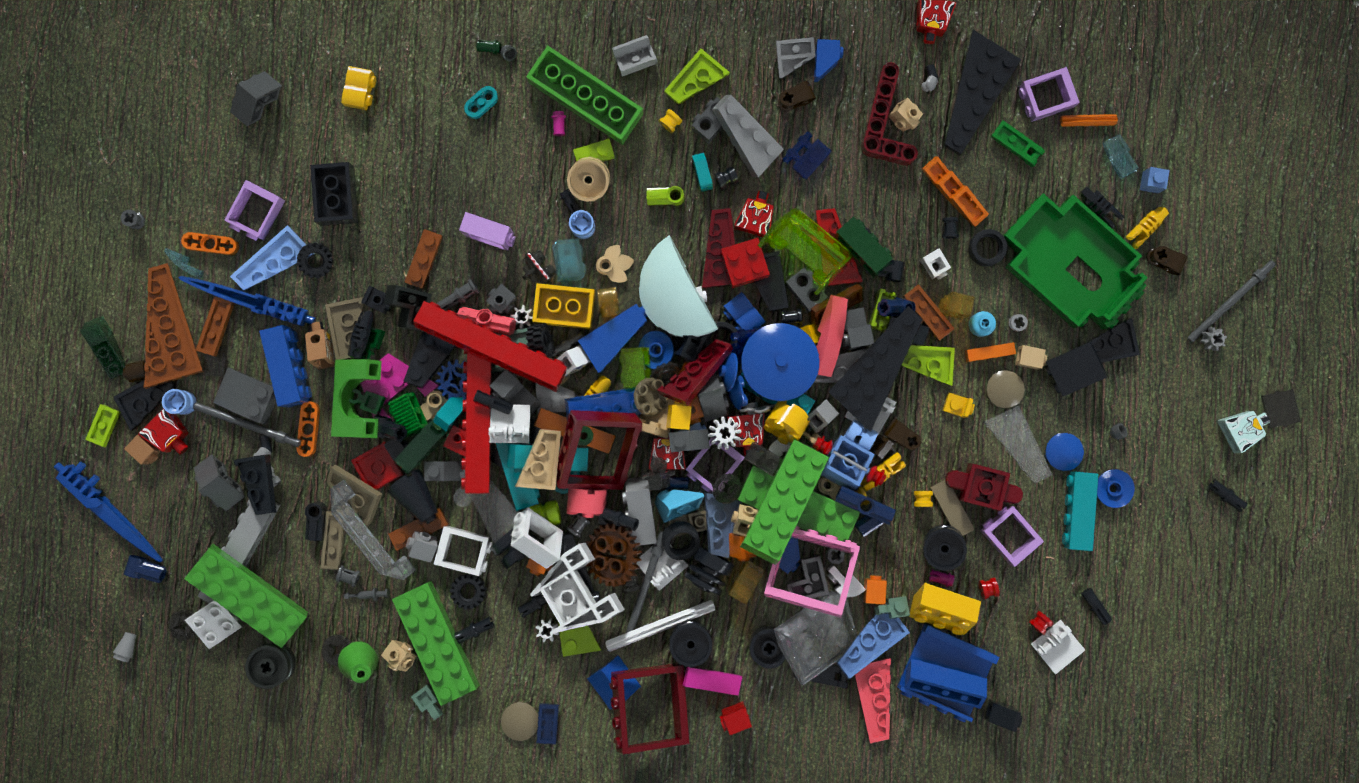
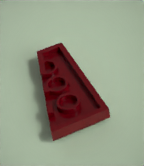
[702,208,735,288]
[657,339,733,406]

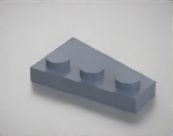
[704,492,742,558]

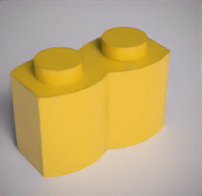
[341,66,376,110]

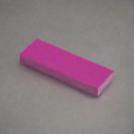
[683,667,742,696]

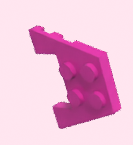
[361,353,439,422]

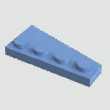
[837,602,910,679]

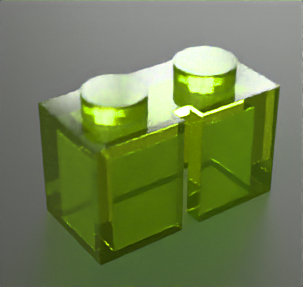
[619,347,651,387]

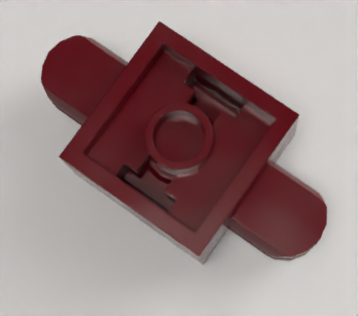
[945,463,1023,511]

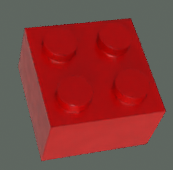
[720,238,770,289]

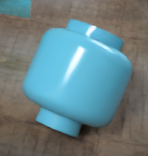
[969,311,996,337]

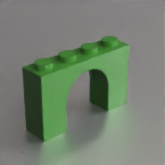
[331,359,382,438]

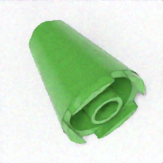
[338,641,378,683]

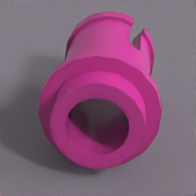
[551,111,566,136]
[929,569,954,588]

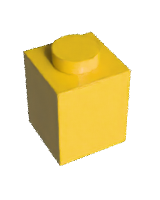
[666,401,692,430]

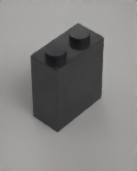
[1045,341,1108,396]

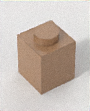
[124,435,160,465]

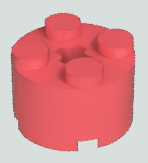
[566,489,607,518]

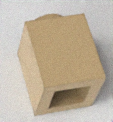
[1015,345,1047,370]

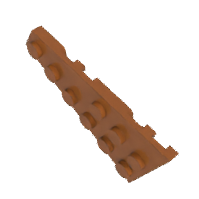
[144,263,203,389]

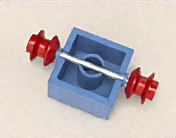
[813,435,886,491]

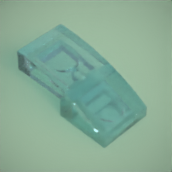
[1103,134,1139,179]
[164,248,204,279]

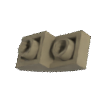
[667,510,707,537]

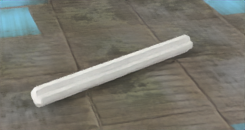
[605,600,715,652]

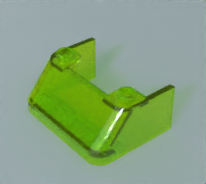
[757,208,852,295]

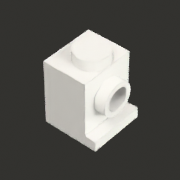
[920,248,951,280]

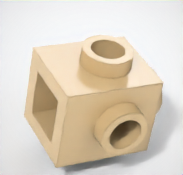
[888,98,923,132]
[731,504,758,536]
[381,640,417,672]

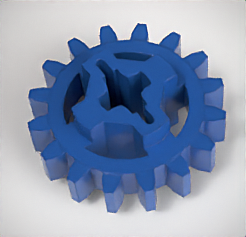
[436,360,467,400]

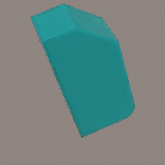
[692,153,713,192]
[433,397,466,431]

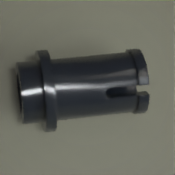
[560,189,581,214]

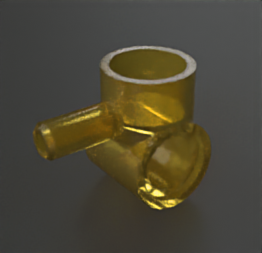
[597,287,620,318]

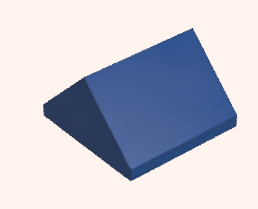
[587,655,641,710]

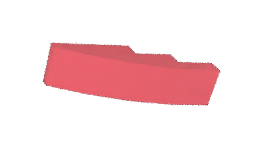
[816,295,848,377]

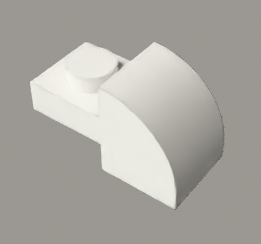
[827,564,866,597]

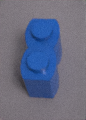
[723,292,765,337]

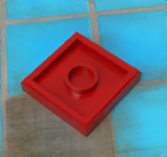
[351,442,404,490]

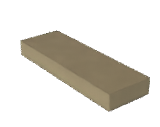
[929,479,975,536]
[320,511,346,570]

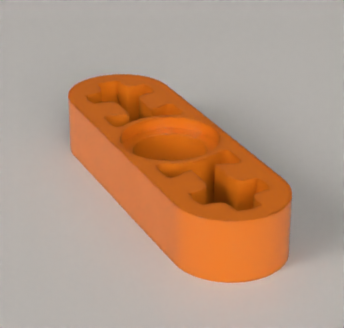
[181,232,239,256]
[296,401,320,457]

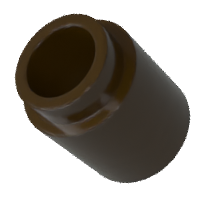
[123,360,145,382]

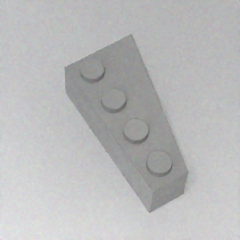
[712,95,784,177]

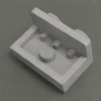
[612,35,658,77]

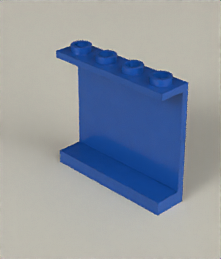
[897,623,1000,723]

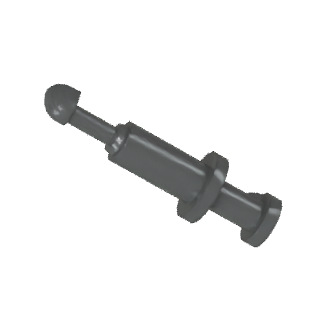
[344,588,390,601]

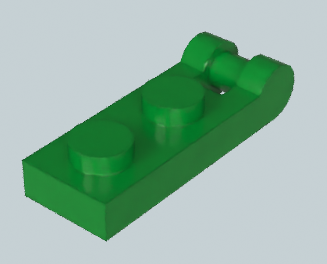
[991,120,1045,167]

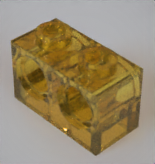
[939,291,975,320]
[728,560,765,604]

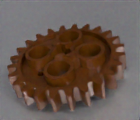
[585,523,642,587]

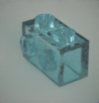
[552,239,586,282]

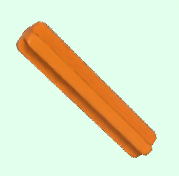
[1060,114,1118,127]

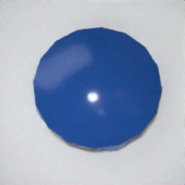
[727,375,748,410]
[1045,433,1084,471]

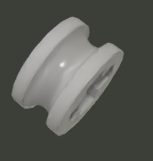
[1009,314,1028,331]

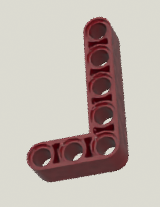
[861,62,918,166]

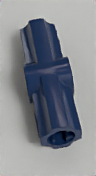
[835,485,896,525]

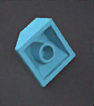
[654,490,704,523]

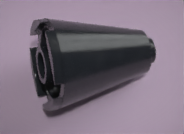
[387,469,438,524]

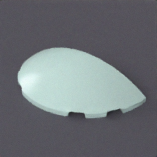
[639,235,718,337]

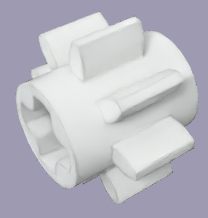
[510,305,533,329]
[535,618,559,642]

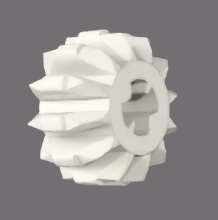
[708,417,741,450]

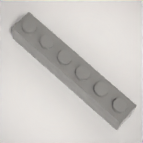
[197,500,281,603]

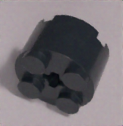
[749,626,789,669]

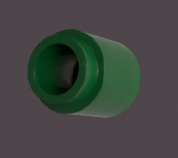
[578,426,593,446]

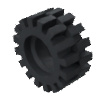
[297,242,333,278]
[526,323,555,358]
[450,573,487,610]

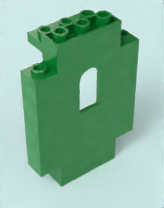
[1003,193,1148,330]

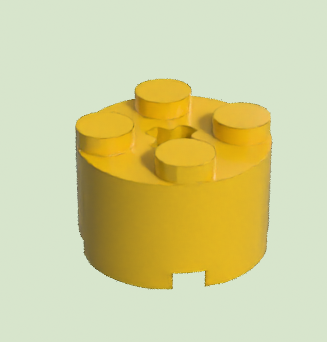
[763,401,810,445]

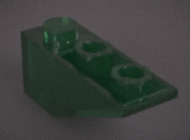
[80,315,126,380]
[394,419,451,474]

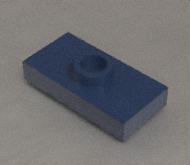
[536,703,559,745]

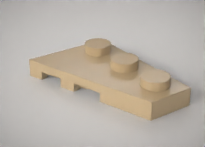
[515,429,561,490]

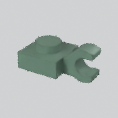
[874,596,910,619]
[411,684,443,720]

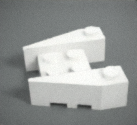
[530,543,625,633]

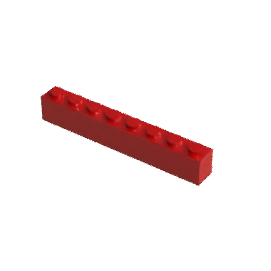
[413,301,567,392]
[461,350,492,494]

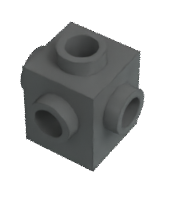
[486,284,518,315]

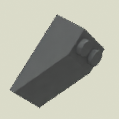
[213,367,276,424]

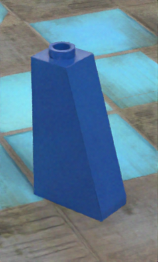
[578,304,647,374]

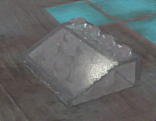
[773,590,857,685]

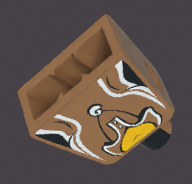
[305,322,336,370]

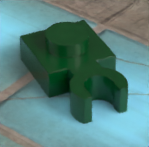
[361,327,385,360]
[349,389,386,415]

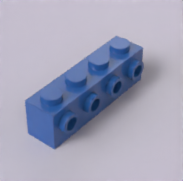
[564,387,641,421]
[905,659,987,708]

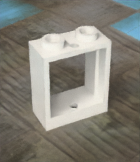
[511,507,563,569]
[434,526,493,576]

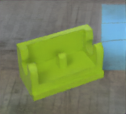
[869,289,897,332]

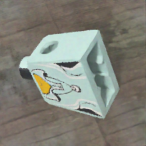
[1217,411,1270,453]

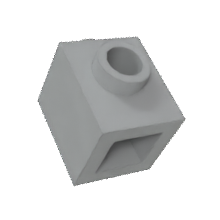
[807,399,839,433]
[406,531,438,563]

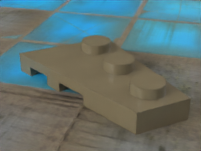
[325,297,364,360]
[326,465,382,526]

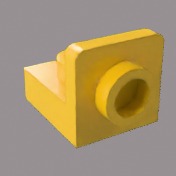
[942,393,975,418]

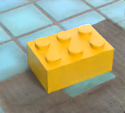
[532,283,596,330]
[909,583,981,635]

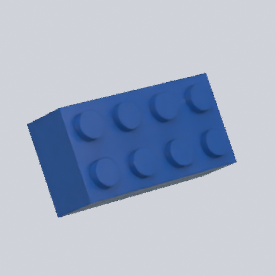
[259,325,312,408]

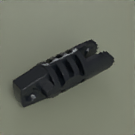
[1081,186,1125,229]
[348,310,374,359]

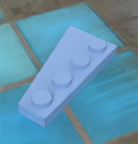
[230,225,315,291]

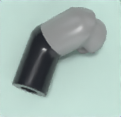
[921,64,939,92]
[253,435,272,456]

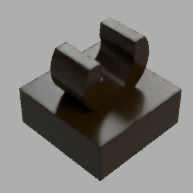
[869,434,894,460]

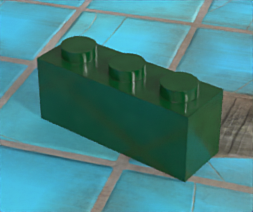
[835,216,893,278]

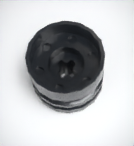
[684,547,735,595]

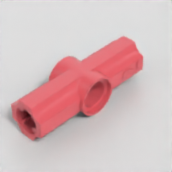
[457,307,516,335]

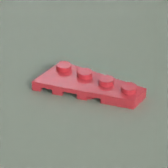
[854,657,891,743]

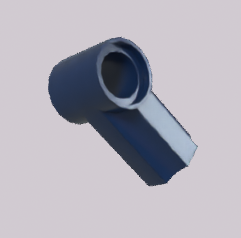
[877,297,916,316]
[855,515,884,537]
[123,555,167,583]

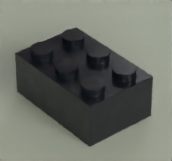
[310,162,358,226]

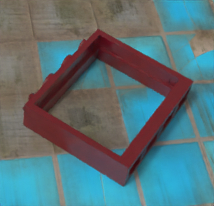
[556,410,642,490]
[609,663,689,755]

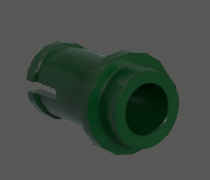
[476,39,502,55]

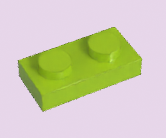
[573,139,615,162]
[85,404,121,447]

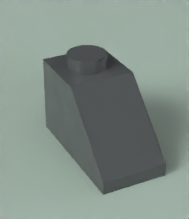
[669,429,710,453]
[424,461,465,481]

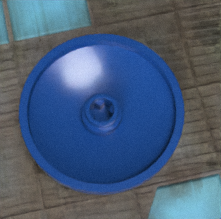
[741,323,819,401]

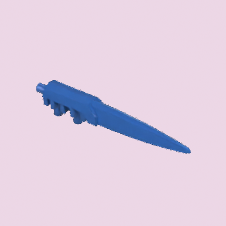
[178,276,316,326]
[54,462,163,562]

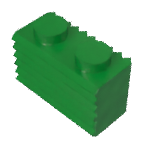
[388,392,429,437]

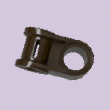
[778,81,816,112]
[1146,246,1188,275]
[883,418,921,450]

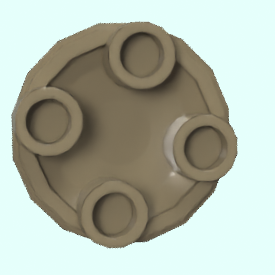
[986,370,1025,408]
[634,378,668,416]
[501,701,538,741]

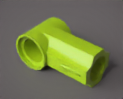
[647,186,685,206]

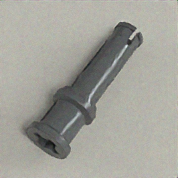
[436,279,480,311]

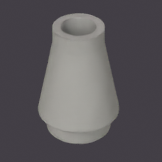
[113,632,137,662]

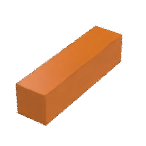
[965,342,1016,362]

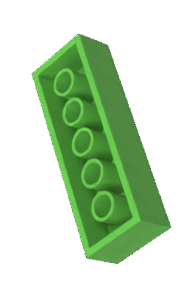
[526,45,643,145]
[740,439,829,565]
[737,464,860,542]
[184,544,308,648]
[392,580,480,706]

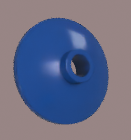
[638,331,674,369]
[719,352,738,391]
[1097,469,1135,508]

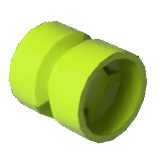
[529,500,562,525]

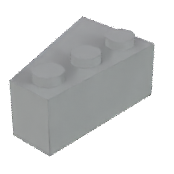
[622,477,657,546]

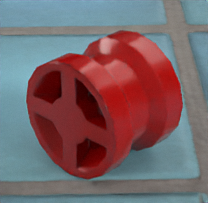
[978,577,1000,600]
[1029,611,1054,635]

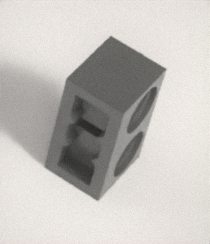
[692,97,723,144]
[785,268,828,313]

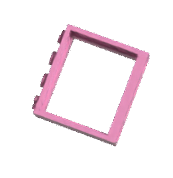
[764,526,860,618]

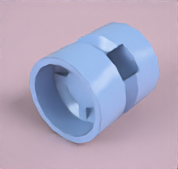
[569,210,595,239]
[162,389,197,415]
[843,419,878,451]

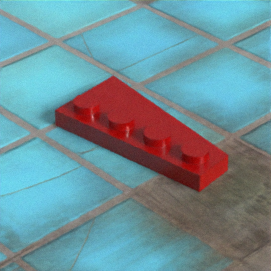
[815,208,863,287]

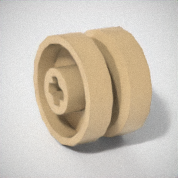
[567,157,610,202]

